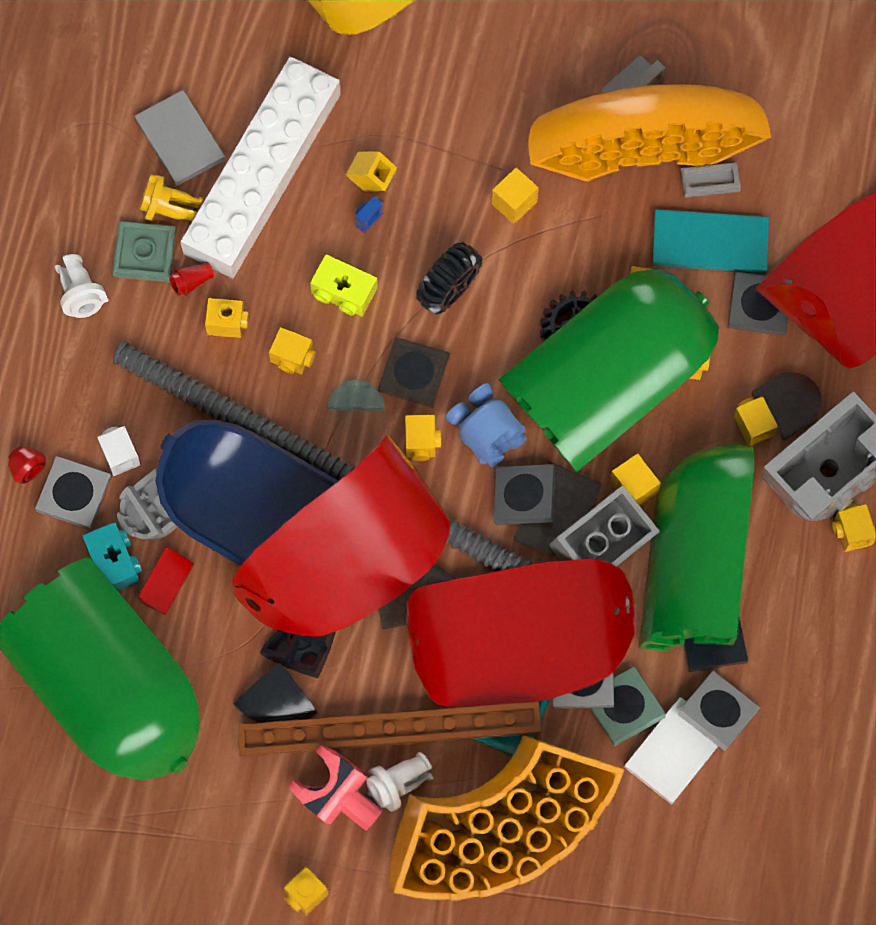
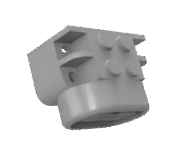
[762,391,876,521]

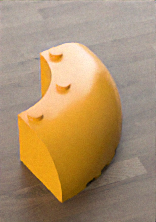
[528,84,771,182]
[389,735,624,900]

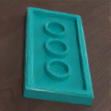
[652,210,769,274]

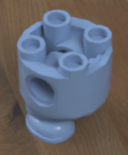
[445,383,527,467]

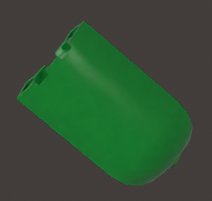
[499,269,719,472]
[639,443,754,652]
[0,557,200,780]

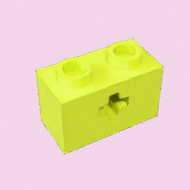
[310,254,378,317]

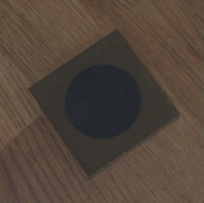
[378,337,450,408]

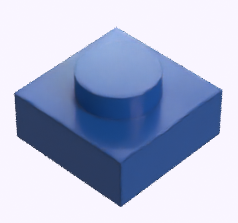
[355,196,383,233]

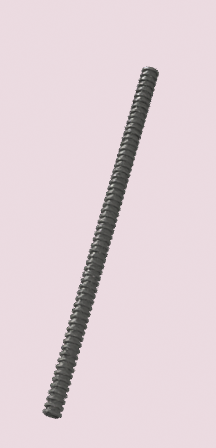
[113,341,532,571]

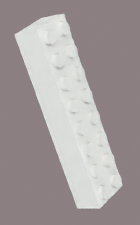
[181,57,340,279]

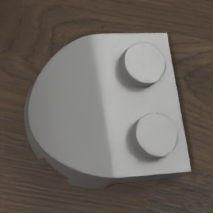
[117,469,177,540]

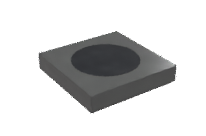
[728,272,792,336]
[494,464,556,525]

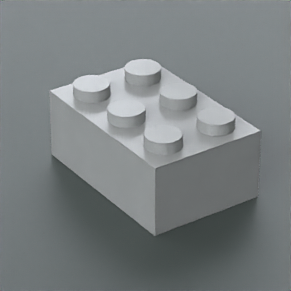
[549,485,660,566]

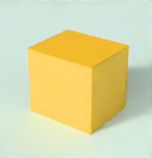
[492,167,539,224]
[610,454,661,506]

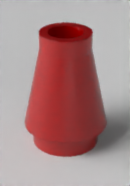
[169,262,214,296]

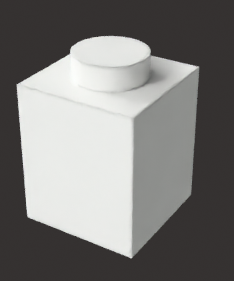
[97,426,140,476]

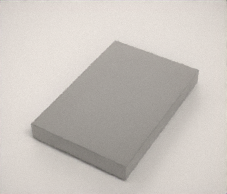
[134,90,225,187]

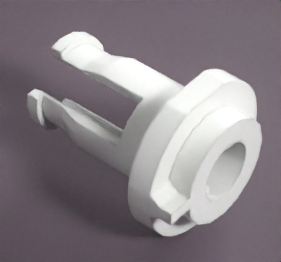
[55,254,109,318]
[366,752,434,812]

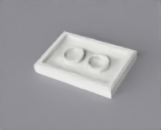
[624,697,718,805]

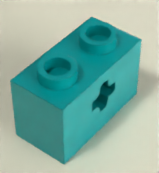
[82,522,142,591]

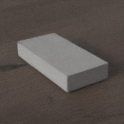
[680,162,741,198]

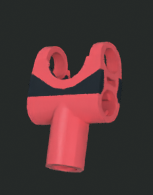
[288,744,383,831]

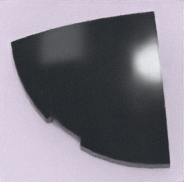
[260,630,336,678]
[233,663,318,723]

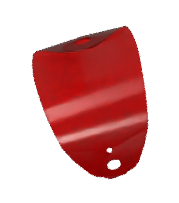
[755,193,876,369]
[232,434,450,637]
[407,558,636,708]

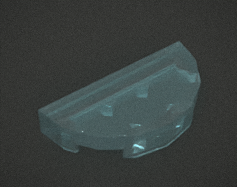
[327,380,385,411]

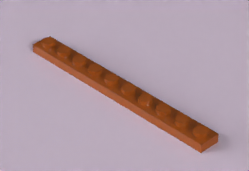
[238,702,541,756]

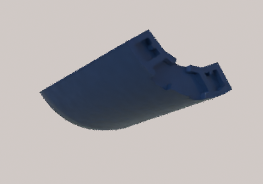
[155,420,338,566]

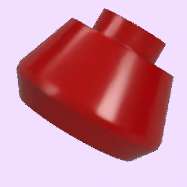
[8,446,46,484]

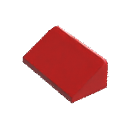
[138,547,194,616]

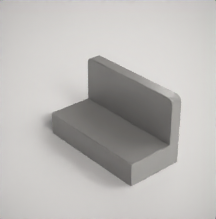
[601,56,666,93]

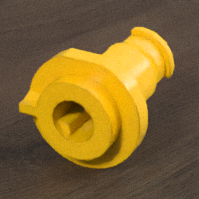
[140,174,203,223]

